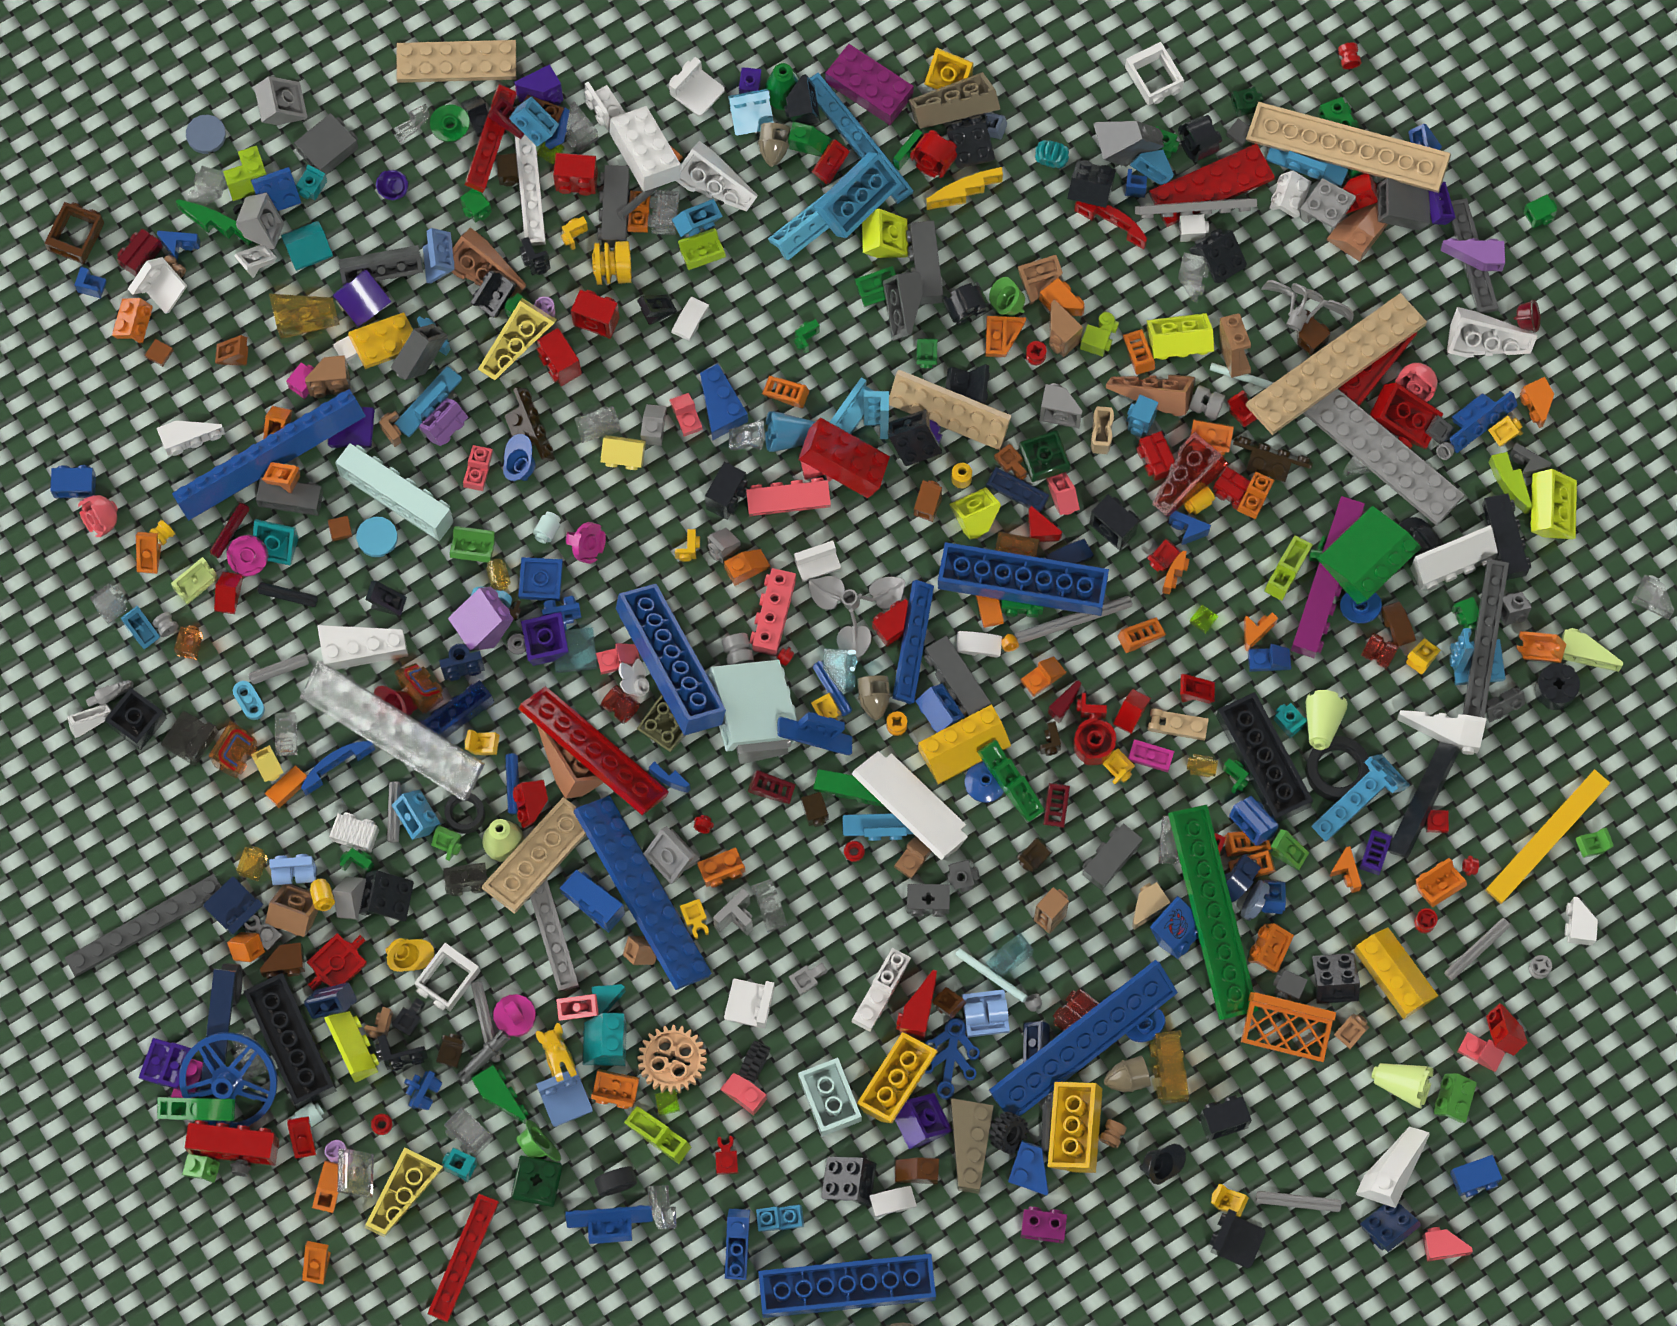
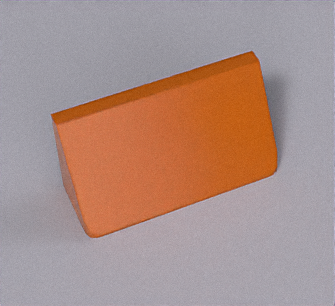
[264,765,307,808]

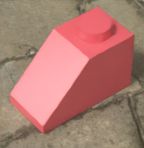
[1046,472,1080,515]
[556,994,599,1020]
[720,1073,767,1116]
[1422,1227,1473,1262]

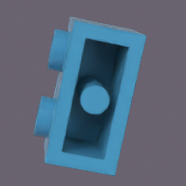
[509,97,559,146]
[672,199,723,237]
[1126,395,1159,437]
[392,789,441,840]

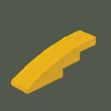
[926,167,1003,210]

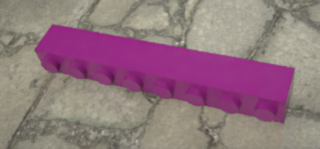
[1291,496,1366,658]

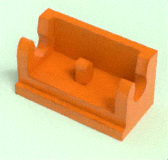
[1517,631,1566,663]

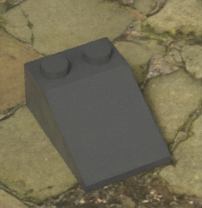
[883,272,924,341]

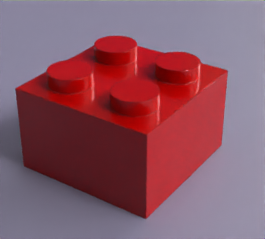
[553,153,598,196]
[571,290,620,339]
[536,328,582,386]

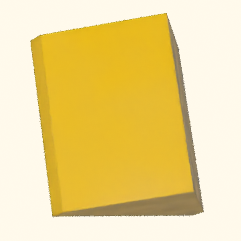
[924,48,973,89]

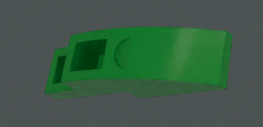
[157,1097,235,1121]

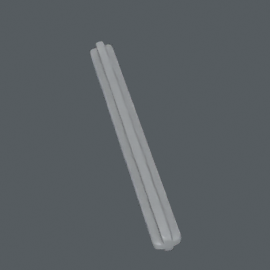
[1014,596,1132,644]

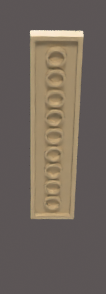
[1246,102,1451,193]
[1246,293,1427,435]

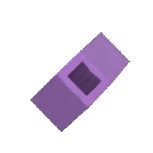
[1441,238,1505,271]

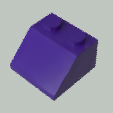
[514,65,563,106]
[521,612,569,666]
[895,1093,952,1149]

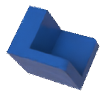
[1125,169,1147,198]
[74,267,107,299]

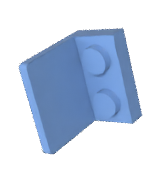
[423,228,455,284]
[536,1068,593,1127]

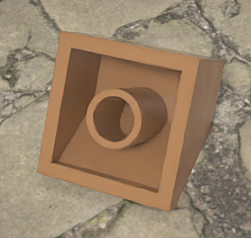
[1049,299,1083,357]
[265,884,319,937]

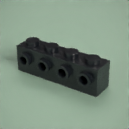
[1482,493,1531,580]

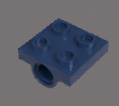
[439,644,485,681]
[1360,1202,1421,1252]

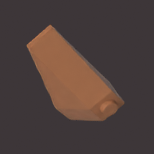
[1327,202,1388,262]
[451,227,526,297]
[1106,375,1195,416]
[537,726,604,799]

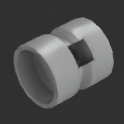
[1189,385,1226,420]
[722,633,754,665]

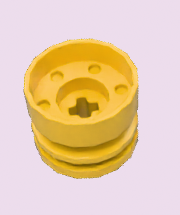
[592,241,632,285]

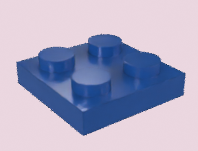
[251,167,301,211]
[518,557,563,601]

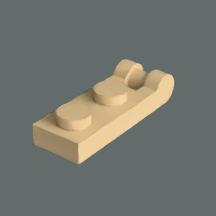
[1148,709,1208,741]

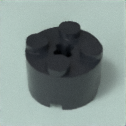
[1178,115,1222,162]
[942,282,989,326]
[1534,663,1580,710]

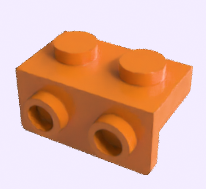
[112,298,153,343]
[1189,419,1234,455]
[1416,858,1467,907]
[591,1069,640,1109]

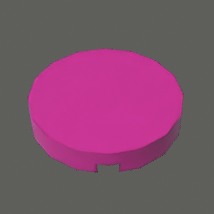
[227,535,268,576]

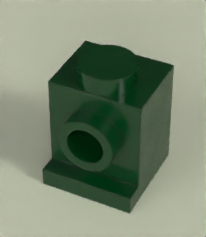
[1231,87,1264,117]

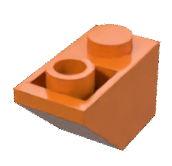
[1039,278,1085,316]
[1520,377,1554,428]
[312,1161,346,1213]

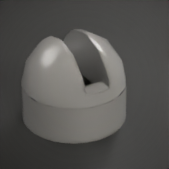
[1436,442,1454,460]
[1024,993,1042,1012]

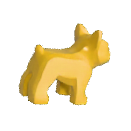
[535,1023,577,1082]

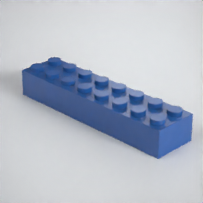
[938,542,1109,616]
[616,584,726,736]
[758,1254,936,1318]

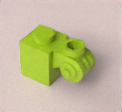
[1080,312,1119,357]

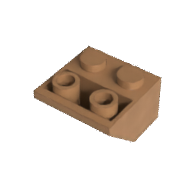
[305,355,351,398]

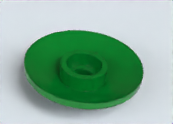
[430,104,470,142]

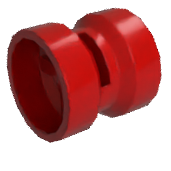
[1338,42,1362,69]
[1414,908,1438,934]

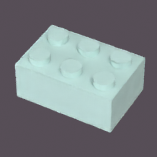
[798,1058,862,1137]

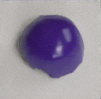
[376,170,409,200]

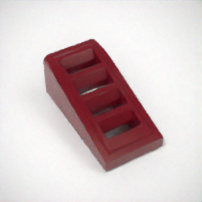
[488,97,525,139]
[1048,680,1081,724]
[748,770,796,804]
[1043,783,1070,827]

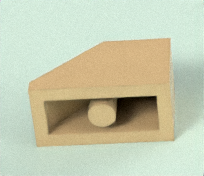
[1132,882,1171,930]

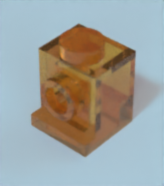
[174,626,203,660]

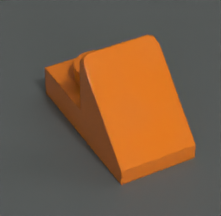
[262,462,300,493]
[136,532,161,574]
[1244,612,1278,652]
[1021,656,1066,697]
[1330,846,1362,893]
[302,1241,331,1284]

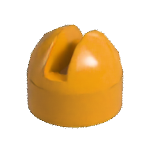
[1002,634,1019,652]

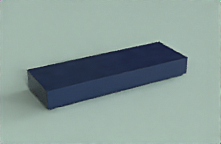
[986,467,1050,513]

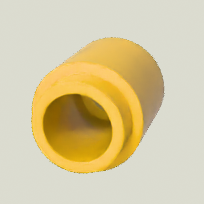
[951,463,972,488]
[1183,486,1215,515]
[310,879,335,911]

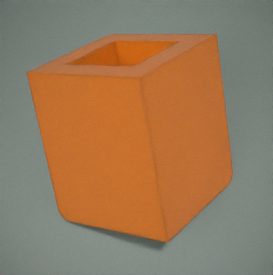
[227,932,265,962]

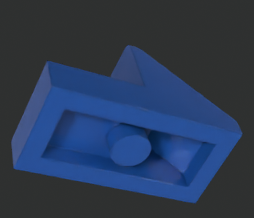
[157,231,200,261]
[1169,510,1211,545]
[1248,644,1291,672]
[1262,880,1286,914]

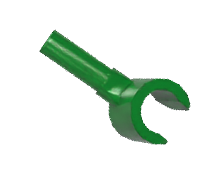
[1309,536,1327,562]

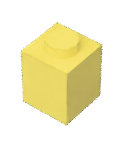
[251,745,284,782]

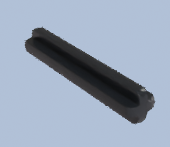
[258,582,318,607]

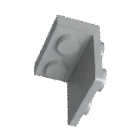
[1300,178,1356,228]

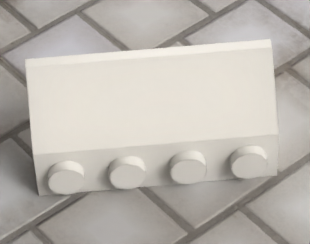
[1410,525,1498,590]

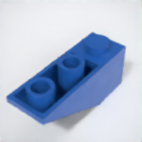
[725,1209,750,1280]

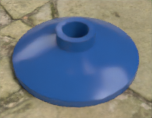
[1340,592,1382,623]
[965,762,1004,803]
[1126,1009,1166,1042]

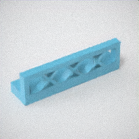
[768,192,829,260]
[830,377,873,434]
[864,391,889,439]

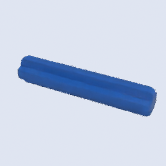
[813,661,852,716]
[505,753,519,815]

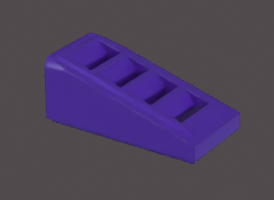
[1429,182,1456,225]
[1359,829,1392,875]

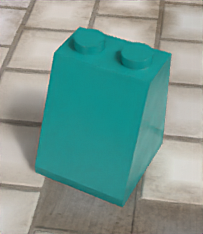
[583,1013,627,1066]

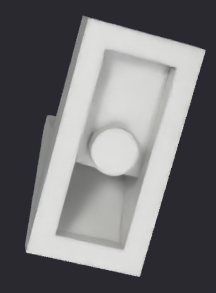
[235,245,277,278]

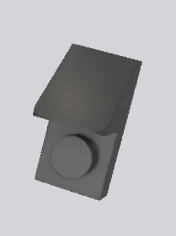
[1510,443,1552,479]

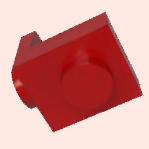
[1227,391,1257,427]
[1147,539,1182,572]
[1077,693,1107,720]

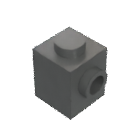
[1273,969,1308,1002]

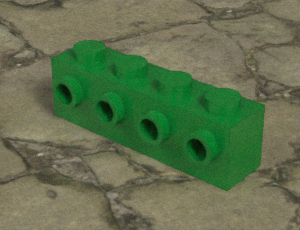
[1318,97,1365,179]

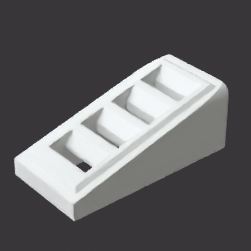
[67,704,111,738]

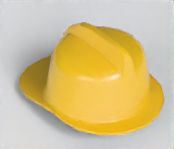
[385,938,435,972]

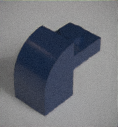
[1225,855,1261,902]

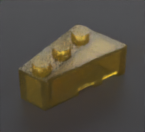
[269,294,340,339]
[1150,1030,1189,1105]

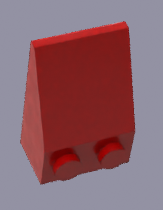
[1370,382,1443,449]
[896,970,937,1041]

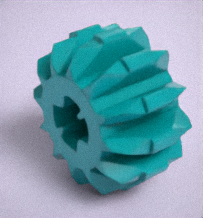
[1035,140,1069,168]

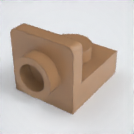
[379,411,401,447]
[364,1007,393,1039]
[1334,1013,1370,1049]

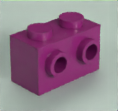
[1020,1207,1067,1244]

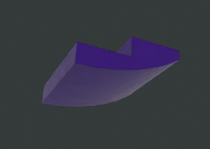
[332,270,392,327]
[328,407,375,448]
[138,1038,191,1089]

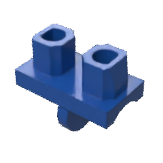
[542,596,582,630]
[404,1071,442,1111]

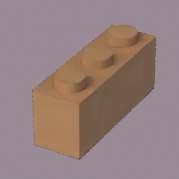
[1034,887,1069,934]

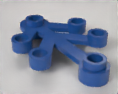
[925,1018,980,1100]

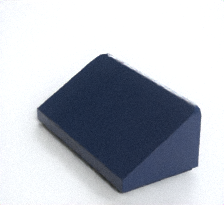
[1023,1021,1050,1063]

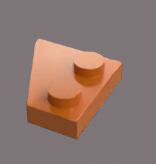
[985,316,1026,357]

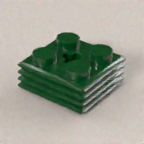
[1019,430,1070,482]
[511,1156,562,1207]

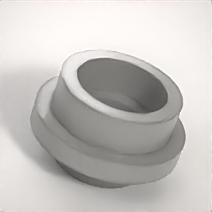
[507,634,526,655]

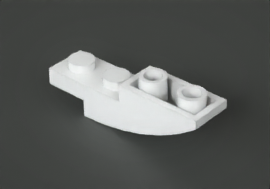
[852,948,911,1032]

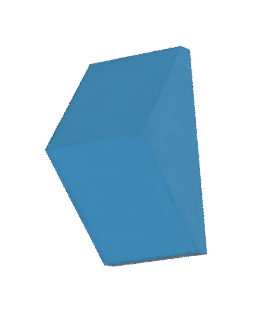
[1130,150,1174,185]
[121,606,160,649]

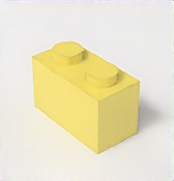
[600,435,646,470]

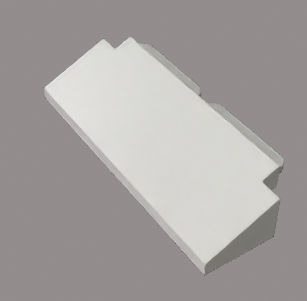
[852,751,968,860]

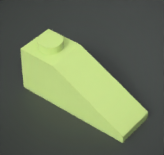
[1561,628,1623,672]

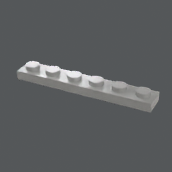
[1135,198,1257,218]
[530,879,579,993]

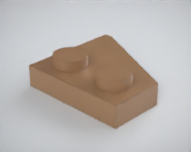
[1018,255,1063,304]

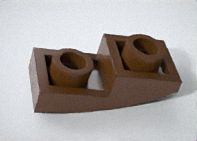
[1381,601,1416,647]

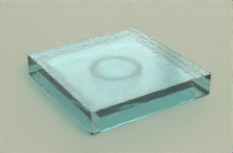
[555,627,597,673]

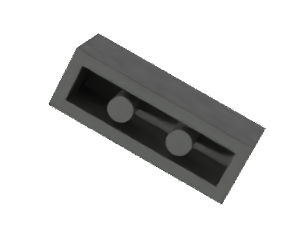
[256,477,323,516]
[1082,823,1143,891]

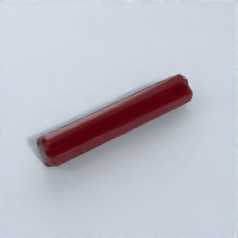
[210,503,249,558]

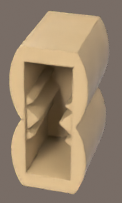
[1091,406,1114,454]

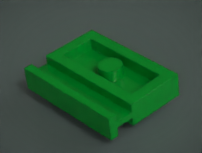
[854,266,896,307]

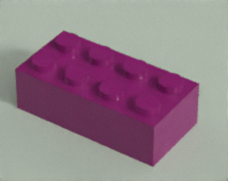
[825,44,914,125]

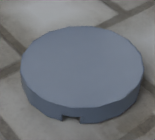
[186,115,226,154]
[1241,880,1270,921]

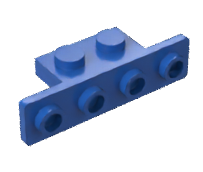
[1450,391,1517,453]
[777,712,852,756]
[565,1205,653,1244]

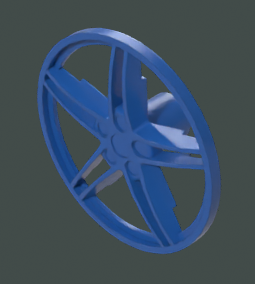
[179,1032,278,1128]

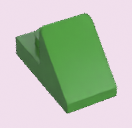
[1271,829,1309,870]

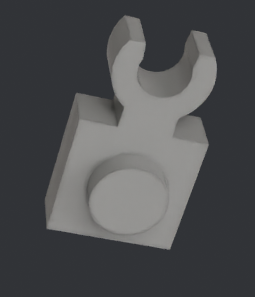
[244,915,283,952]

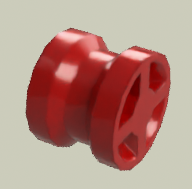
[1026,341,1047,366]

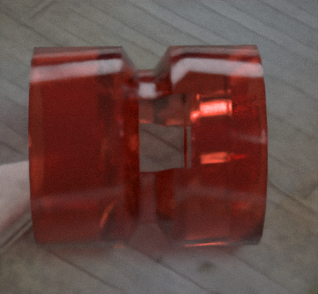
[1361,632,1399,670]
[601,685,640,724]

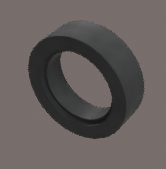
[1306,736,1370,801]

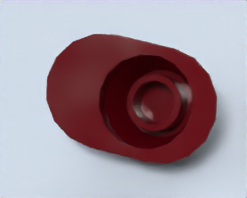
[1513,300,1541,333]
[373,685,418,725]

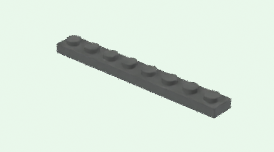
[1462,559,1509,718]
[65,874,221,977]

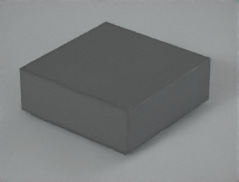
[1226,118,1250,146]
[1425,415,1454,444]

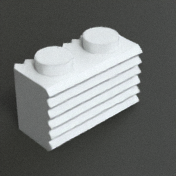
[329,812,379,853]

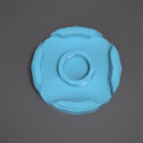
[356,517,398,557]

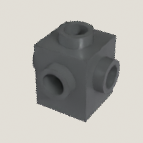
[1500,592,1532,625]
[948,859,980,892]

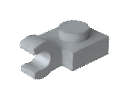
[789,963,827,996]

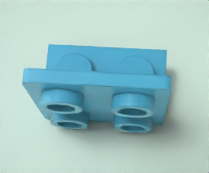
[728,89,774,136]

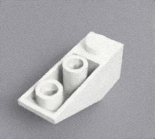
[157,421,225,456]

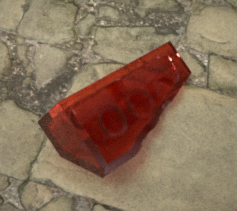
[1152,432,1229,517]

